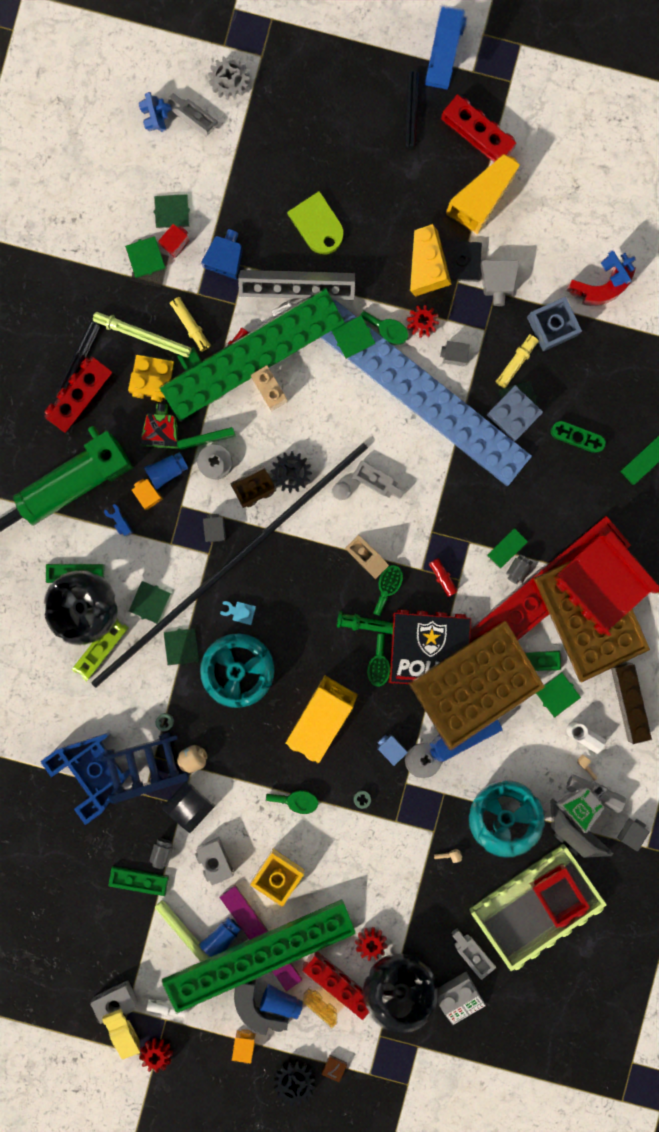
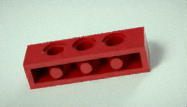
[441,94,516,162]
[44,356,112,433]
[302,951,369,1020]

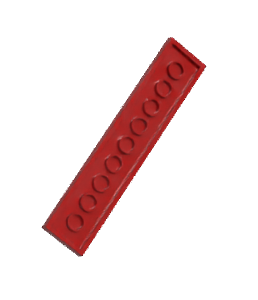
[470,516,631,643]

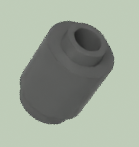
[506,555,533,584]
[149,838,173,869]

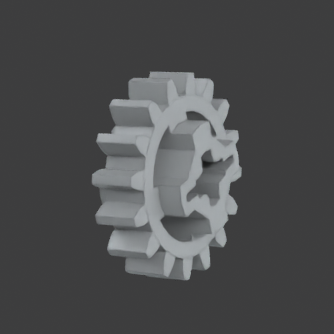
[208,56,250,100]

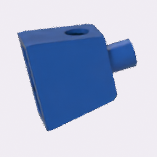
[201,229,242,279]

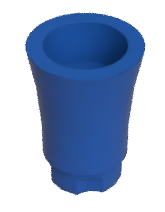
[144,452,188,490]
[199,917,241,957]
[259,984,303,1020]

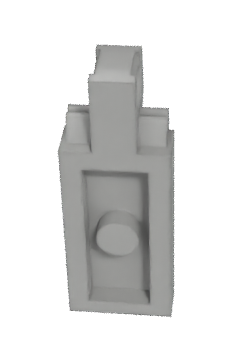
[168,93,218,137]
[352,460,404,499]
[451,928,496,980]

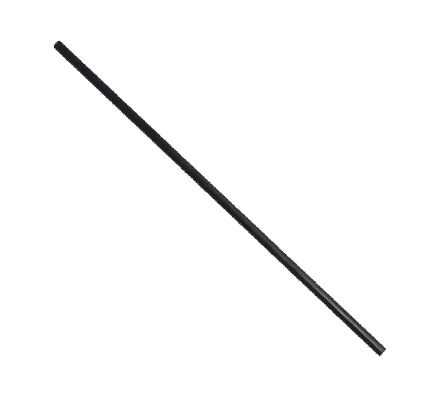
[91,443,368,688]

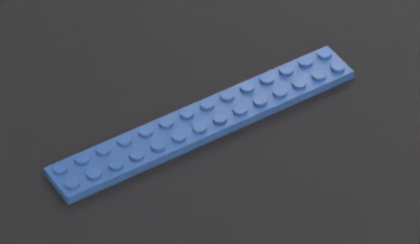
[320,299,532,486]

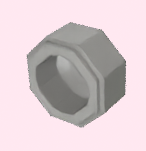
[332,481,351,501]

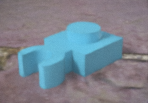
[220,601,256,625]

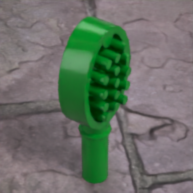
[360,310,408,345]
[374,565,403,616]
[367,634,390,687]
[266,790,318,814]

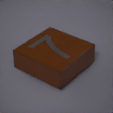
[322,1055,347,1082]

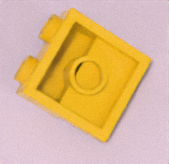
[128,355,175,402]

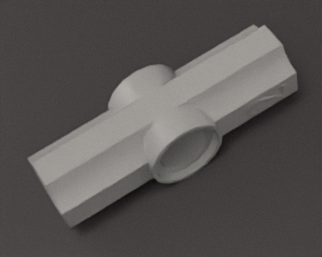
[566,774,626,813]

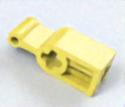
[102,1009,140,1060]

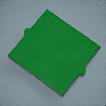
[125,236,166,278]
[332,315,376,359]
[536,672,581,718]

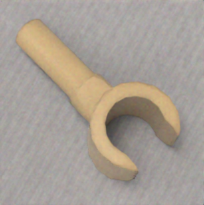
[577,755,597,781]
[434,849,462,863]

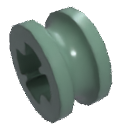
[155,713,174,731]
[354,791,371,809]

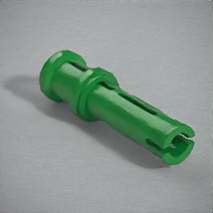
[337,611,393,635]

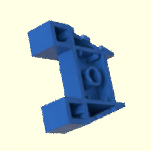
[425,6,467,89]
[40,732,130,825]

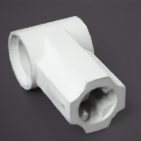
[566,721,606,754]

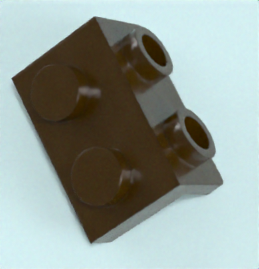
[230,466,277,508]

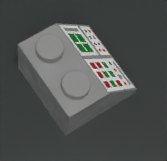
[437,971,486,1025]

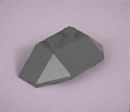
[550,798,614,858]

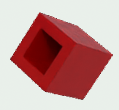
[158,224,190,258]

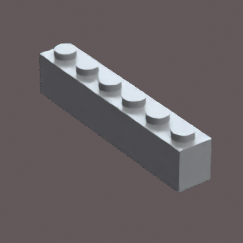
[239,270,355,300]

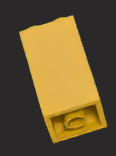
[446,154,520,234]
[285,676,358,763]

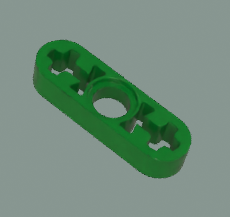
[551,421,605,453]

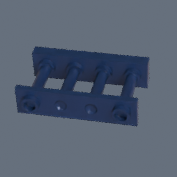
[98,733,188,804]

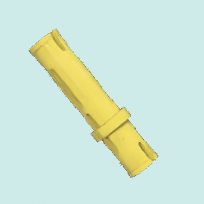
[170,297,211,352]
[496,334,539,388]

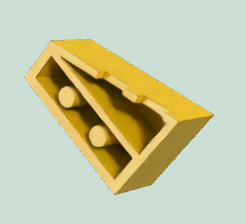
[410,224,452,297]

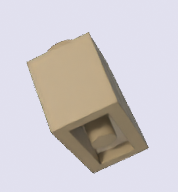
[345,535,389,579]

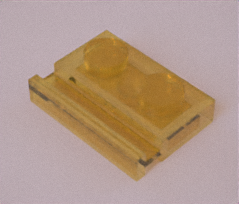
[303,988,337,1028]

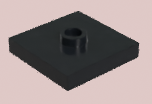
[443,240,482,282]

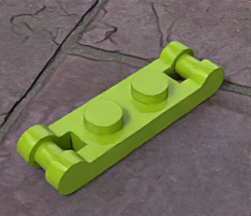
[72,618,129,682]

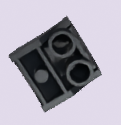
[162,781,215,833]

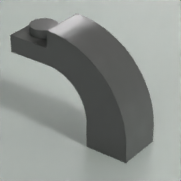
[234,980,289,1035]

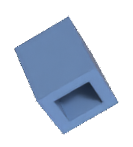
[377,734,408,765]

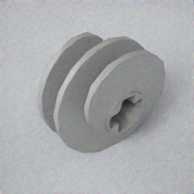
[197,444,232,480]
[405,743,441,778]

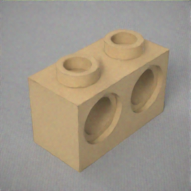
[251,366,287,411]

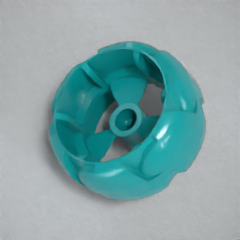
[200,633,275,708]
[469,781,545,857]

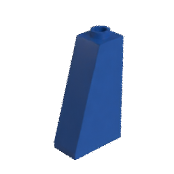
[430,719,503,762]

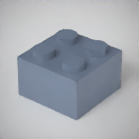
[527,296,582,352]
[487,386,543,441]

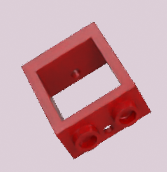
[529,864,590,928]

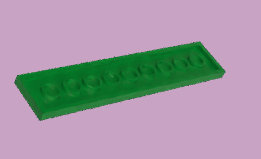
[159,288,345,421]
[161,899,356,1014]

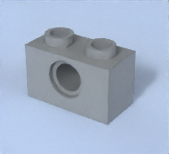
[195,837,234,886]
[90,980,138,1024]

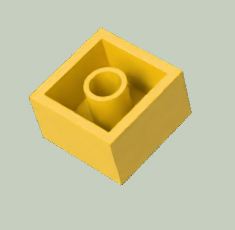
[250,848,305,907]

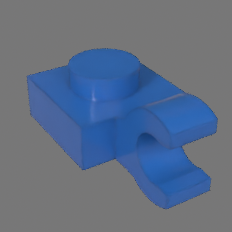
[104,504,134,536]

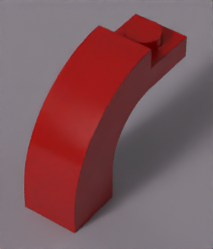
[566,266,636,306]

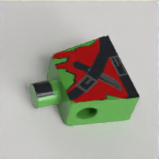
[140,404,179,449]

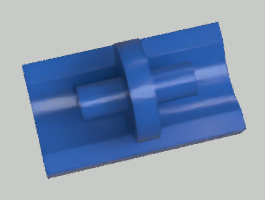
[138,92,172,132]
[601,250,636,287]

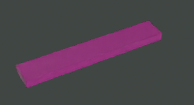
[219,885,302,992]

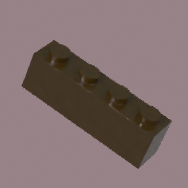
[611,663,652,744]

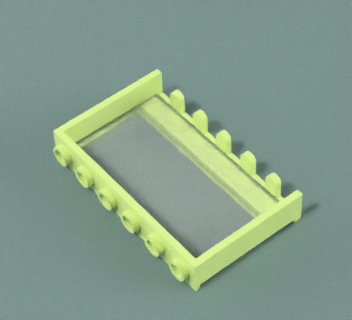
[469,844,606,971]

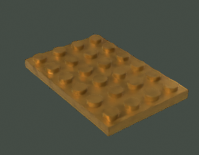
[534,560,650,683]
[409,621,545,750]

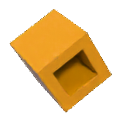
[132,479,163,510]
[232,1029,256,1063]

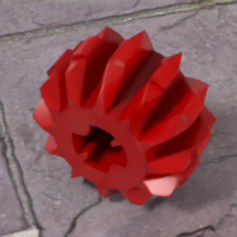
[407,305,439,338]
[355,927,388,962]
[139,1037,173,1074]

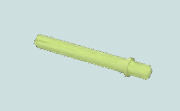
[93,312,192,357]
[155,900,210,962]

